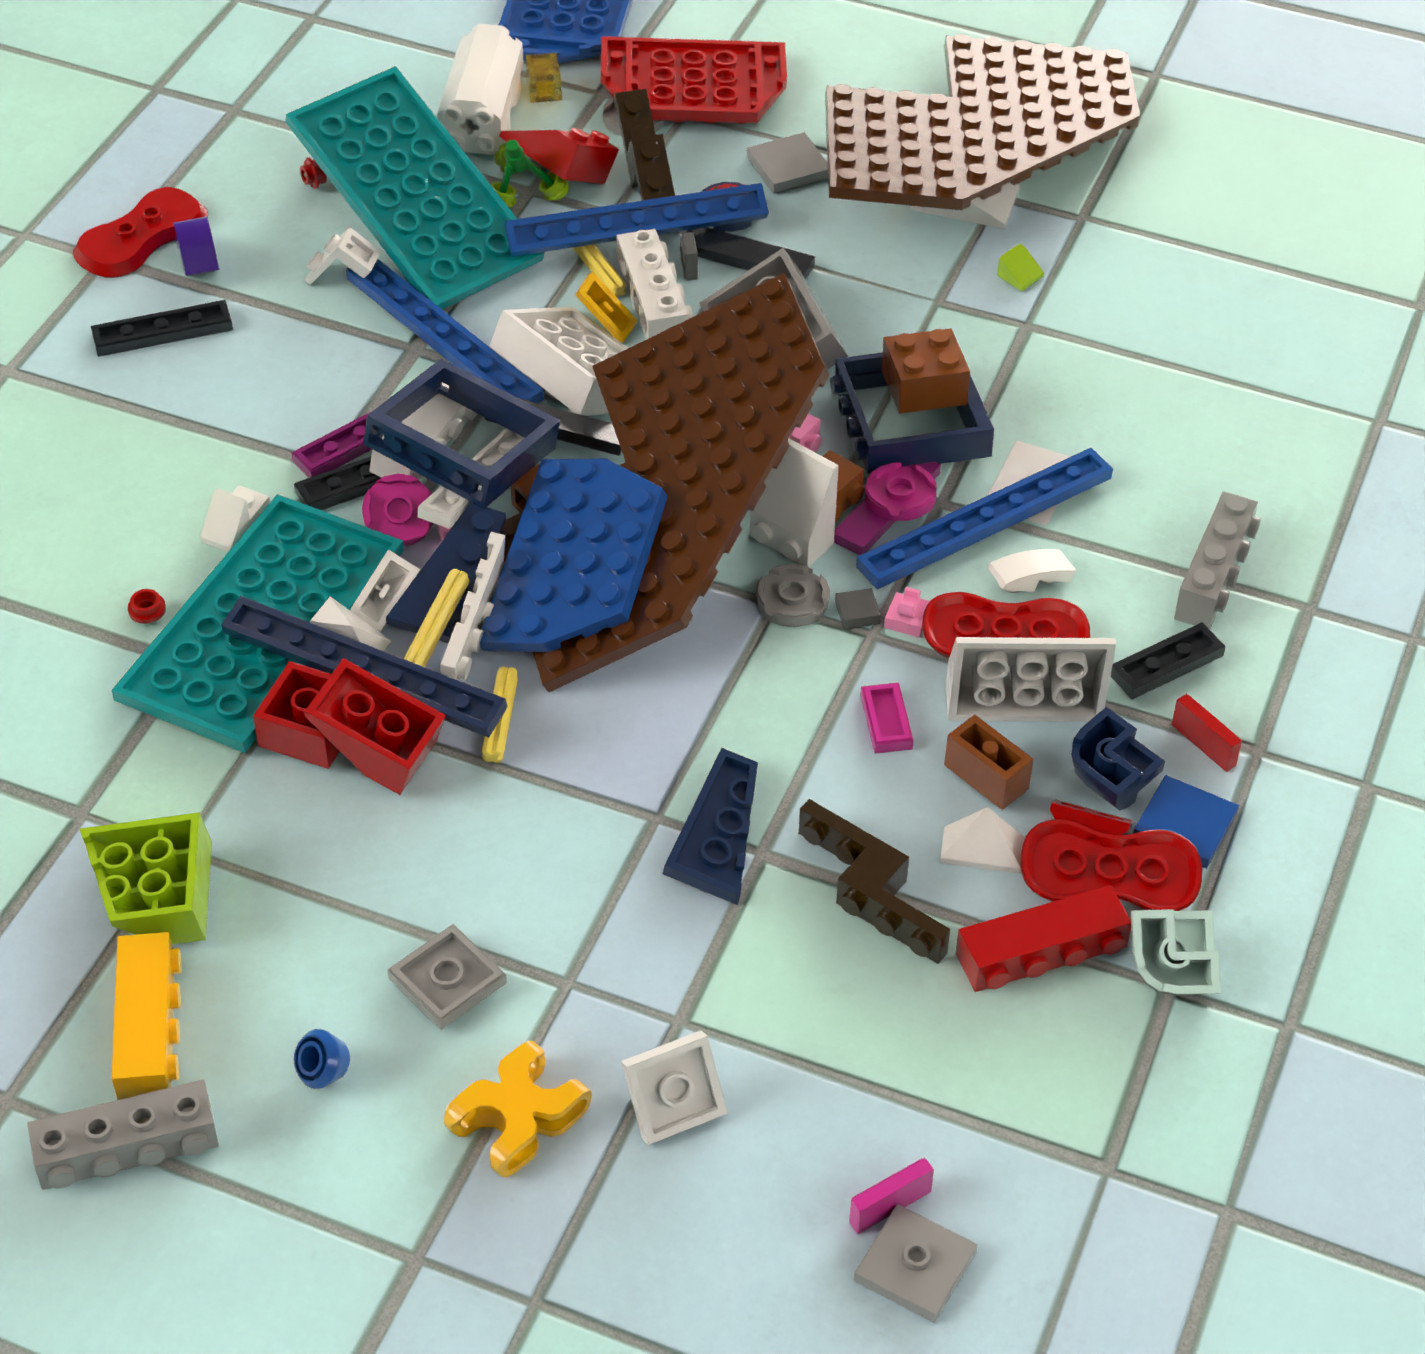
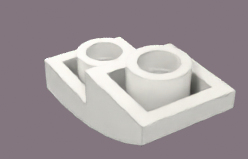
[988,549,1076,593]

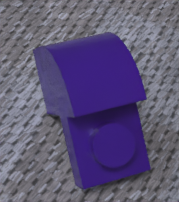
[173,217,219,276]

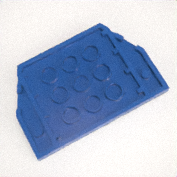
[498,0,633,65]
[480,458,668,652]

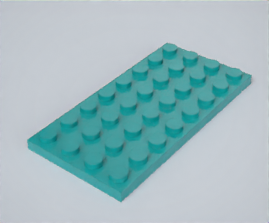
[285,66,544,310]
[111,494,404,753]

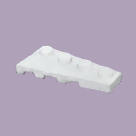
[440,532,505,681]

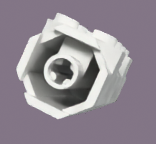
[437,24,524,155]

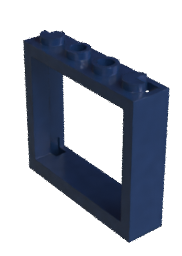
[830,352,994,474]
[363,359,561,509]

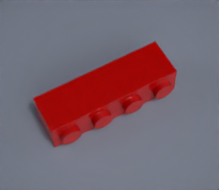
[955,885,1131,992]

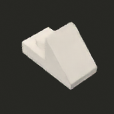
[200,485,270,552]

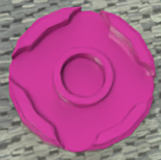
[865,463,936,521]
[362,473,434,547]

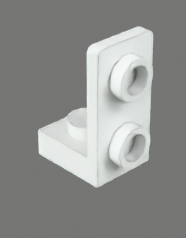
[305,227,381,285]

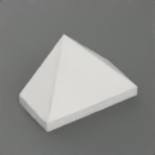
[350,550,420,633]
[310,597,391,651]
[940,807,1025,874]

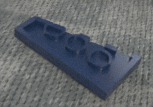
[386,502,506,643]
[662,748,758,905]

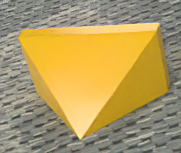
[575,272,638,343]

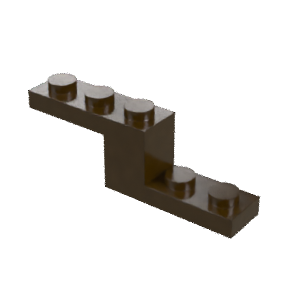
[614,89,675,201]
[798,799,950,964]

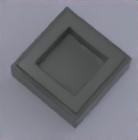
[681,232,698,280]
[835,588,881,629]

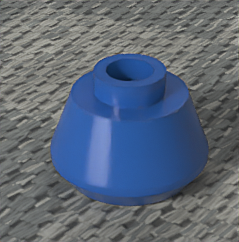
[294,1029,350,1089]

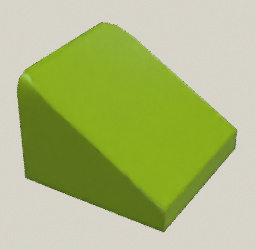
[997,243,1044,291]

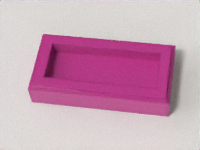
[860,682,914,754]
[849,1158,934,1234]

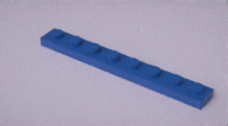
[504,183,769,257]
[346,259,544,404]
[856,447,1113,590]

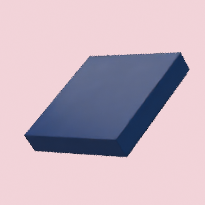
[1133,775,1239,869]

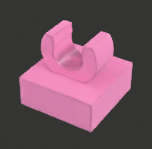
[884,587,930,637]

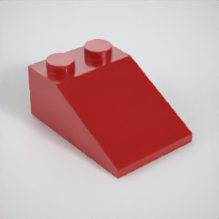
[499,128,619,184]
[303,658,446,795]

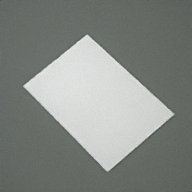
[987,440,1071,526]

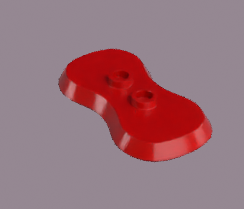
[73,187,208,278]
[922,592,1090,658]
[1021,819,1202,911]

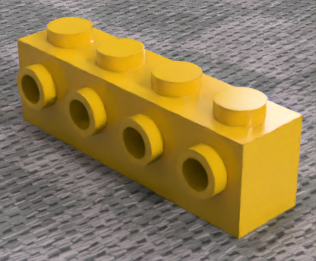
[112,932,182,1100]

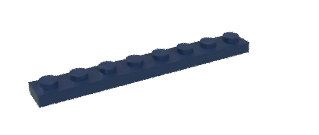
[221,596,508,738]

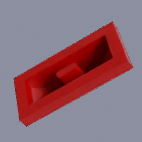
[1050,799,1133,835]

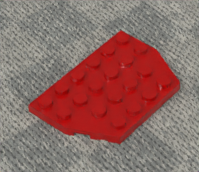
[600,36,787,124]

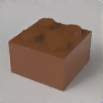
[882,328,970,414]

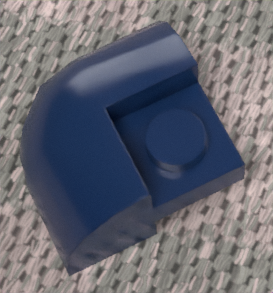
[1071,707,1165,811]

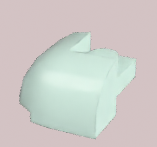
[1131,909,1221,995]

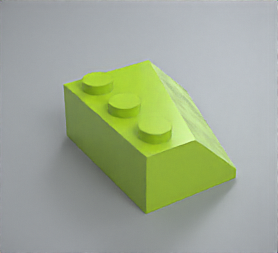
[79,812,212,944]

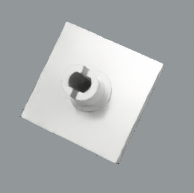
[621,1030,728,1145]

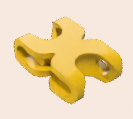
[444,1041,592,1177]

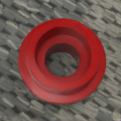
[127,589,166,624]

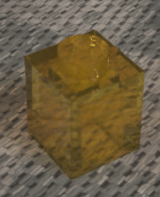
[525,52,562,103]

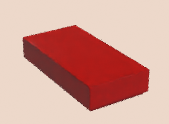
[1171,693,1242,772]

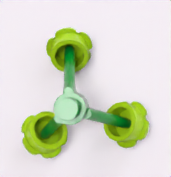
[491,140,569,208]

